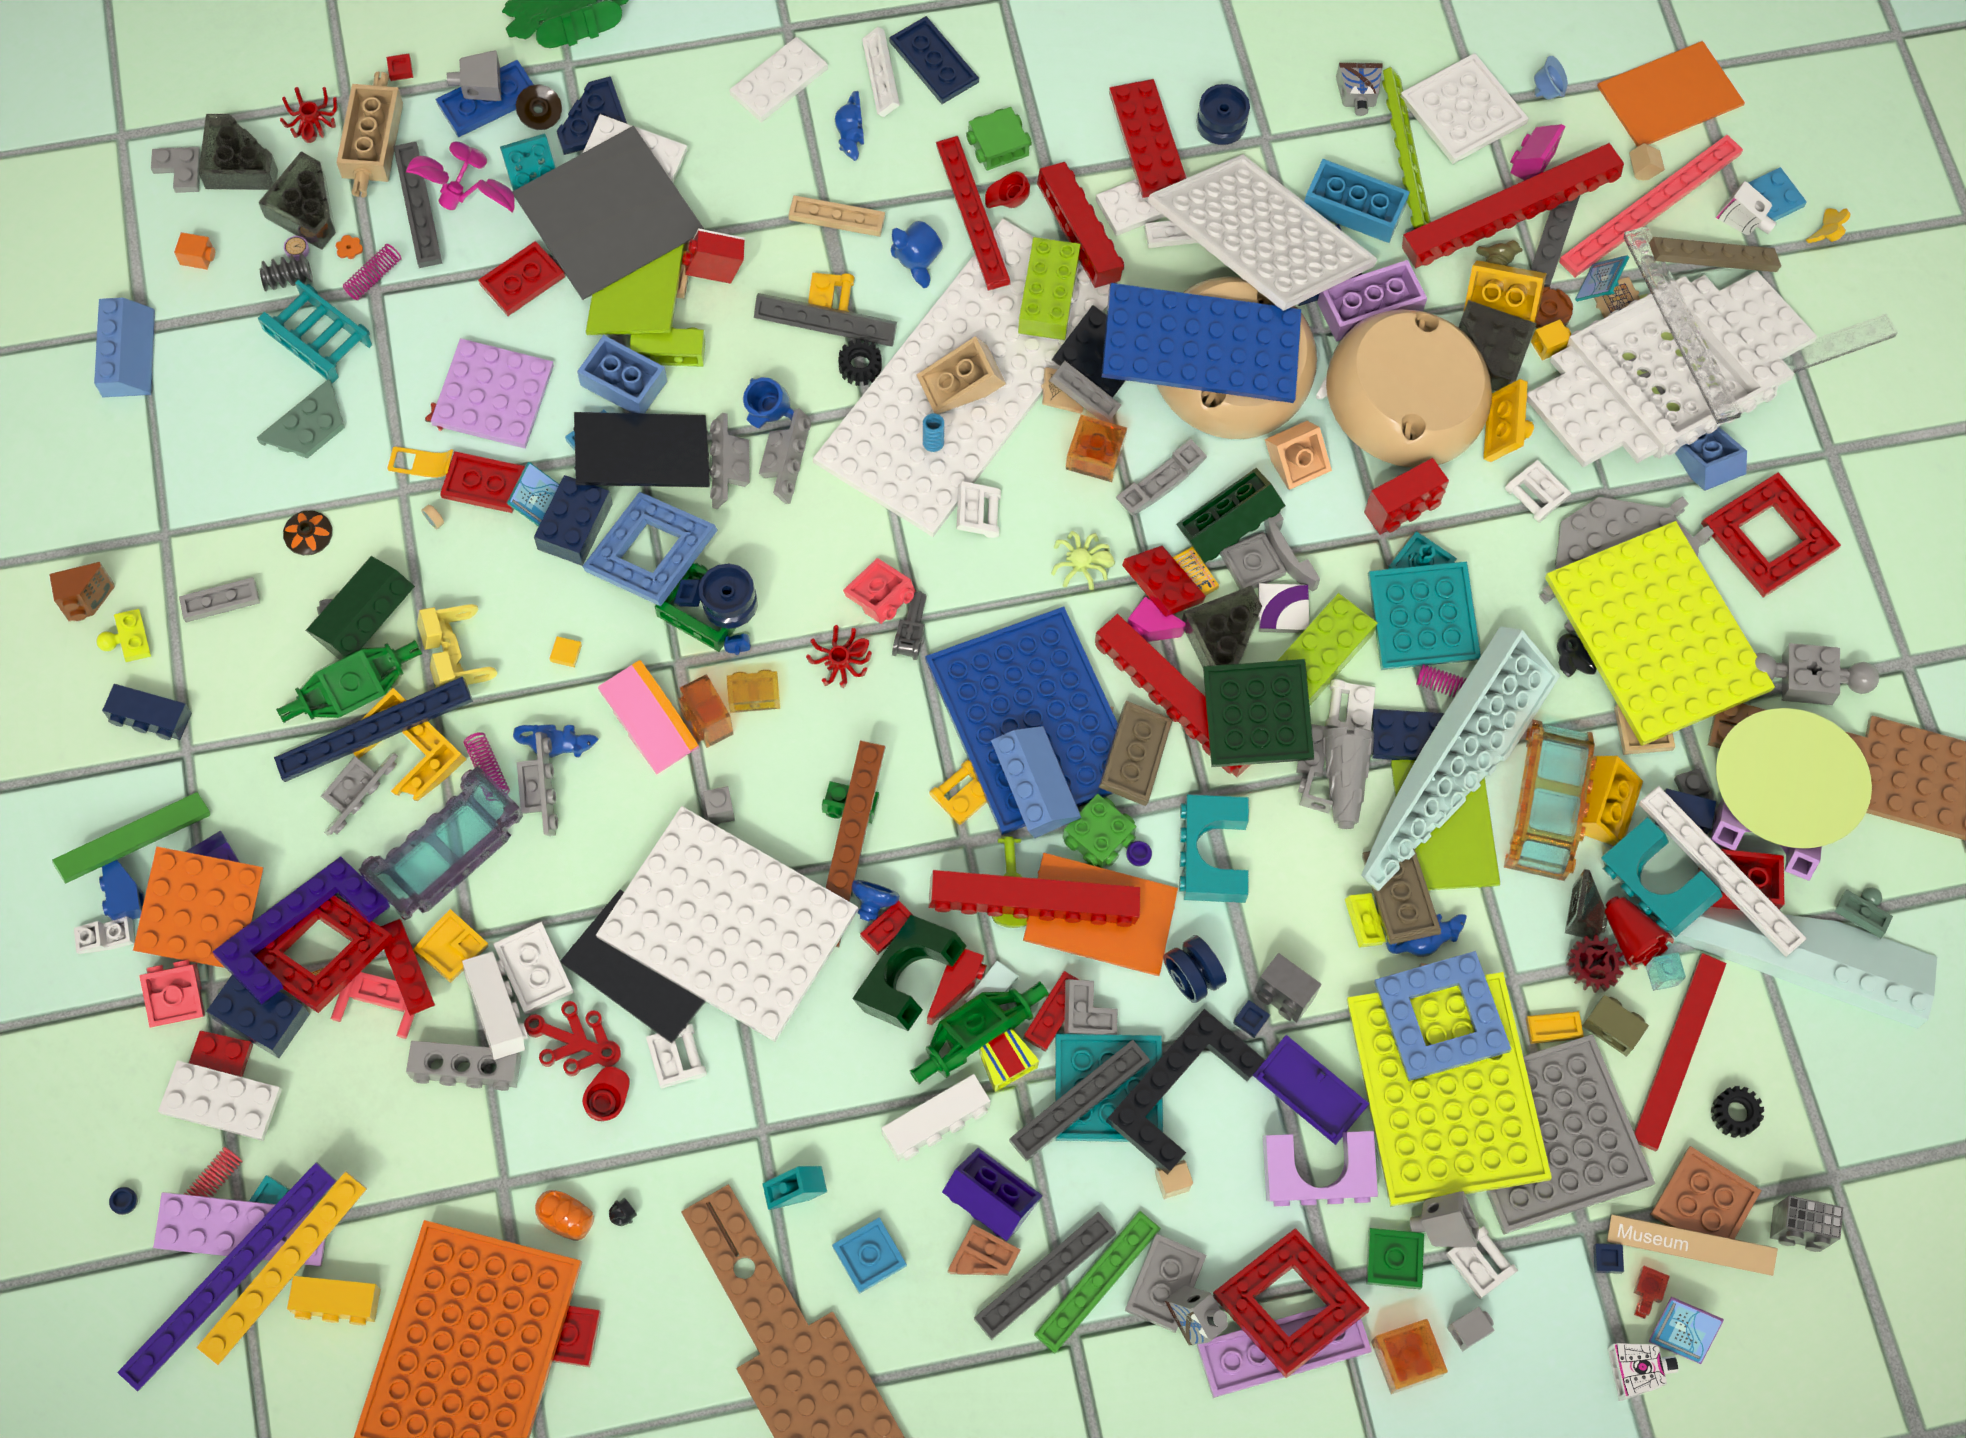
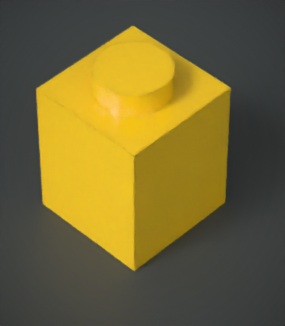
[1531,320,1571,360]

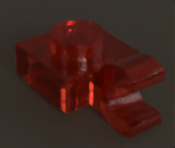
[1633,1266,1670,1319]

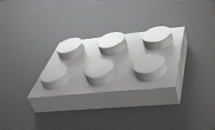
[1125,1234,1207,1333]

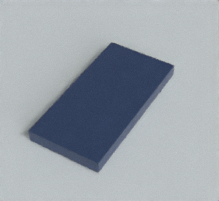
[889,16,979,104]

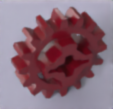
[1566,935,1625,993]

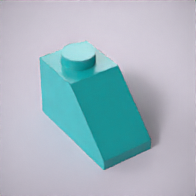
[762,1166,827,1210]

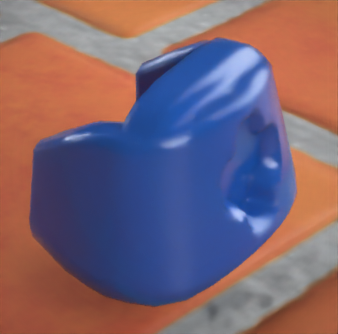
[724,634,751,655]

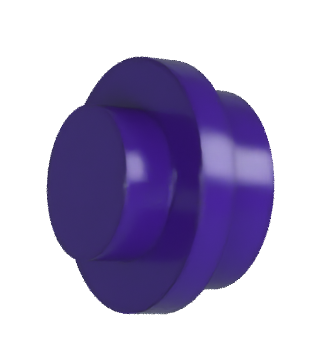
[1126,841,1152,867]

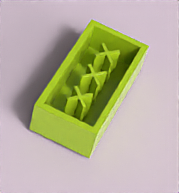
[1018,237,1080,340]

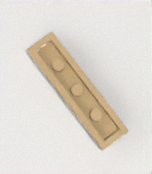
[789,195,885,237]

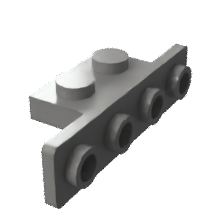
[759,409,811,504]
[710,413,750,509]
[517,732,558,836]
[320,753,398,835]

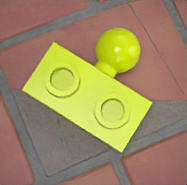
[96,609,151,662]
[1345,893,1386,948]

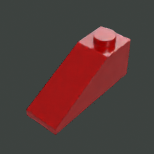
[927,949,987,1025]

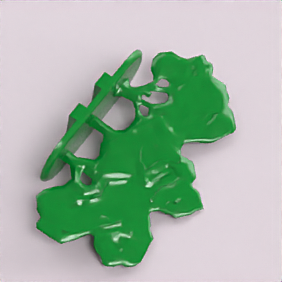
[502,0,629,48]

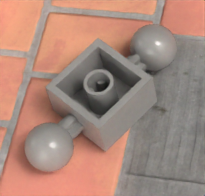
[1755,643,1879,705]

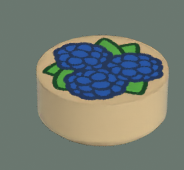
[421,504,444,529]

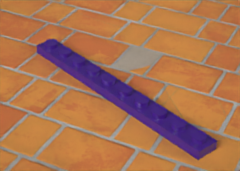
[117,1162,337,1392]

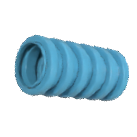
[923,413,944,452]

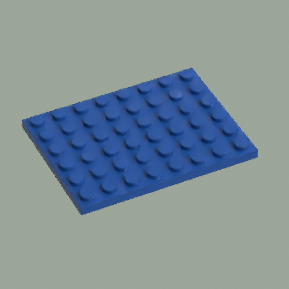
[925,607,1118,835]

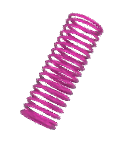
[343,244,402,300]
[1416,664,1467,697]
[463,732,510,800]

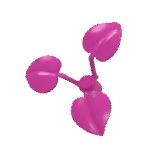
[406,141,515,213]

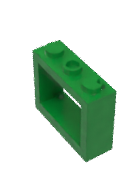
[655,563,736,652]

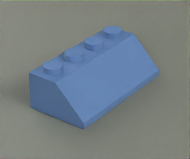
[94,298,155,398]
[991,726,1082,838]

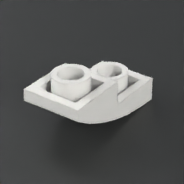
[74,917,135,954]

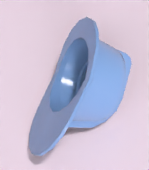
[1534,56,1568,100]

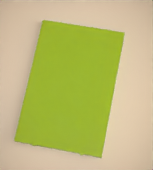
[586,244,685,335]
[1391,760,1500,891]

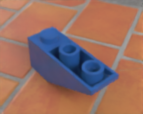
[99,860,144,921]

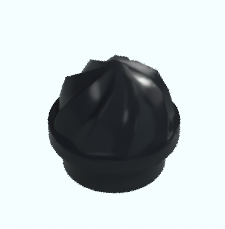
[609,1198,637,1226]

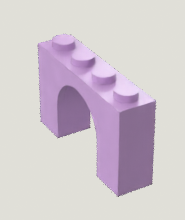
[1711,798,1822,881]
[1263,1131,1378,1206]

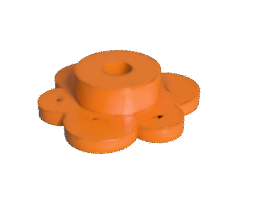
[336,235,363,259]

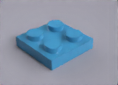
[1748,167,1807,221]
[832,1217,907,1294]

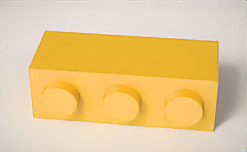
[287,1276,381,1326]

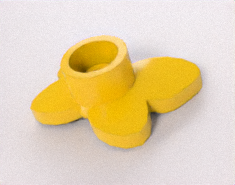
[1806,208,1851,243]

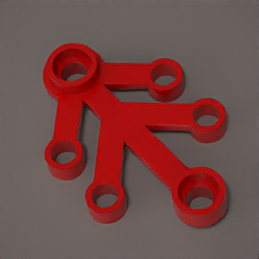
[524,1001,621,1076]

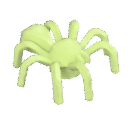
[1051,531,1115,590]

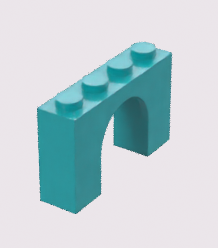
[1179,795,1249,903]
[1601,817,1723,937]

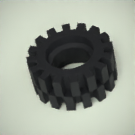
[838,339,882,386]
[1711,1086,1764,1138]

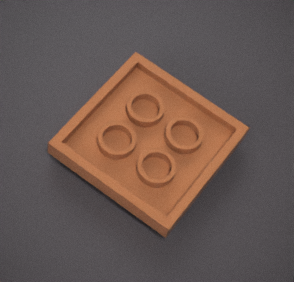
[1650,1146,1762,1239]

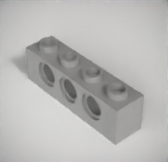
[406,1041,521,1091]

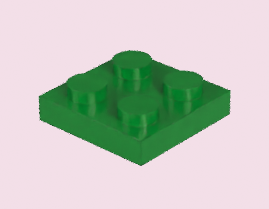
[1366,1228,1424,1290]

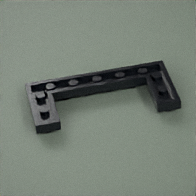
[1106,1009,1265,1175]

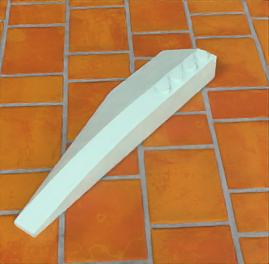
[1361,627,1560,891]
[1623,895,1937,1029]

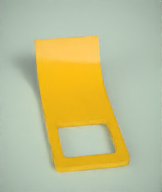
[387,447,453,478]

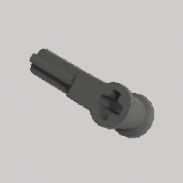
[892,591,927,660]

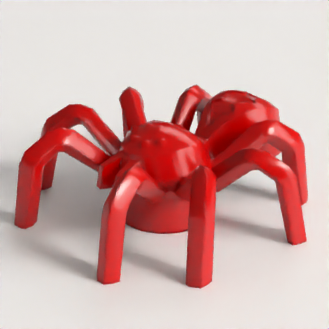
[280,87,338,143]
[806,625,872,688]

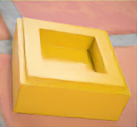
[549,636,582,668]

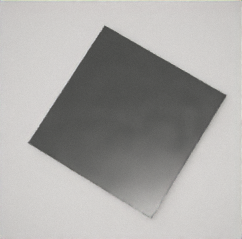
[513,125,705,300]

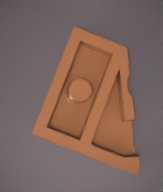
[948,1224,1021,1276]

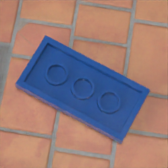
[435,60,534,138]

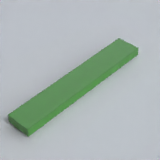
[52,792,210,884]
[1034,1211,1161,1354]

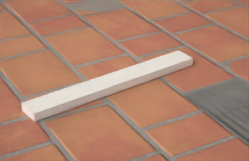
[1639,786,1807,957]

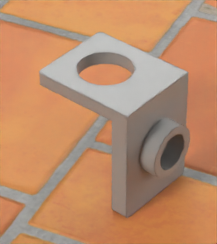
[1298,766,1333,813]

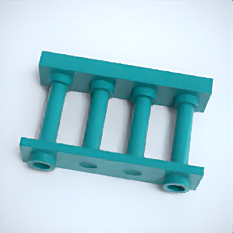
[258,280,372,384]

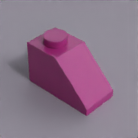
[1127,597,1186,642]

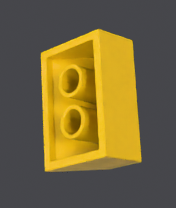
[1464,260,1547,325]
[1570,756,1643,846]

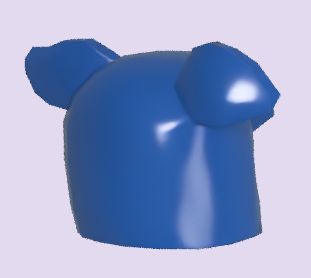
[891,221,943,288]
[743,377,794,429]

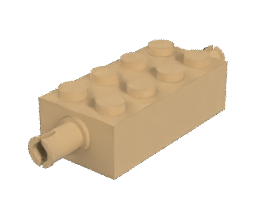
[336,71,403,198]

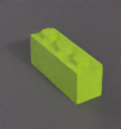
[630,327,705,367]

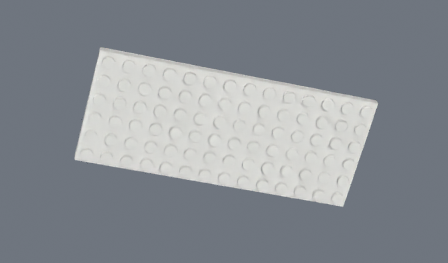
[813,219,1110,537]

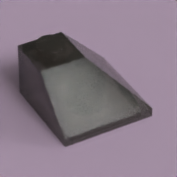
[1565,869,1607,940]

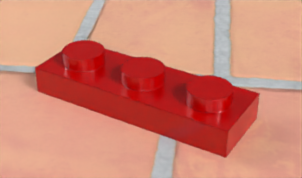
[1023,971,1079,1052]

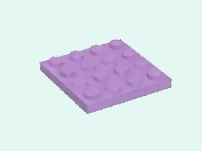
[431,338,554,449]

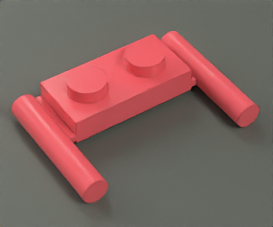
[330,972,415,1039]

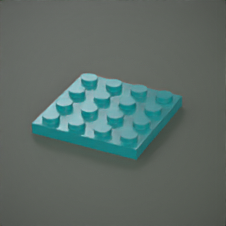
[1368,561,1481,670]
[1055,1034,1163,1142]

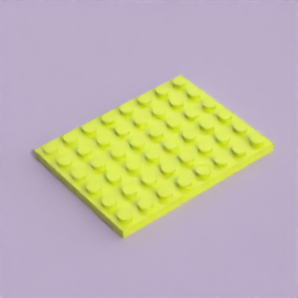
[1545,521,1775,746]
[1347,972,1552,1207]

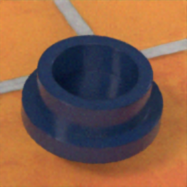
[109,1187,138,1215]

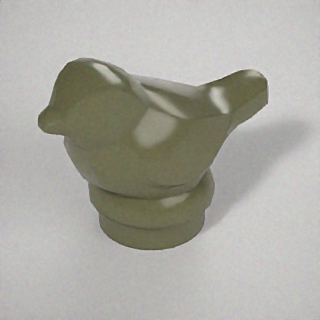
[1476,240,1523,266]

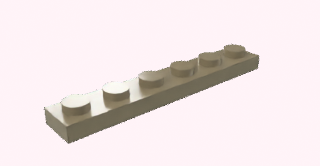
[1649,237,1781,272]

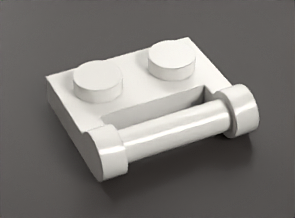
[1505,460,1571,523]
[956,481,1001,538]
[1325,679,1376,731]
[646,1024,707,1089]
[1446,1226,1518,1299]

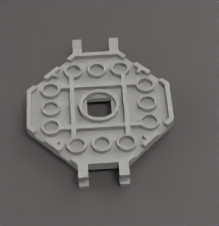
[1539,496,1714,633]

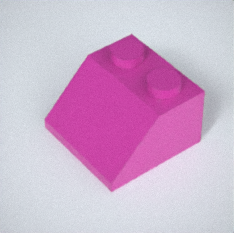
[1510,124,1566,181]

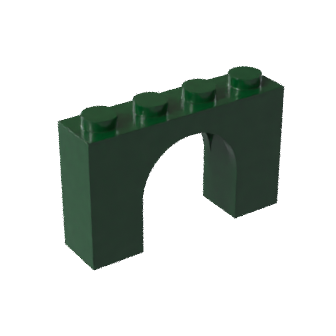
[852,915,967,1031]

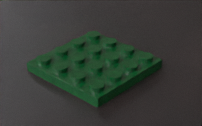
[1203,659,1314,767]

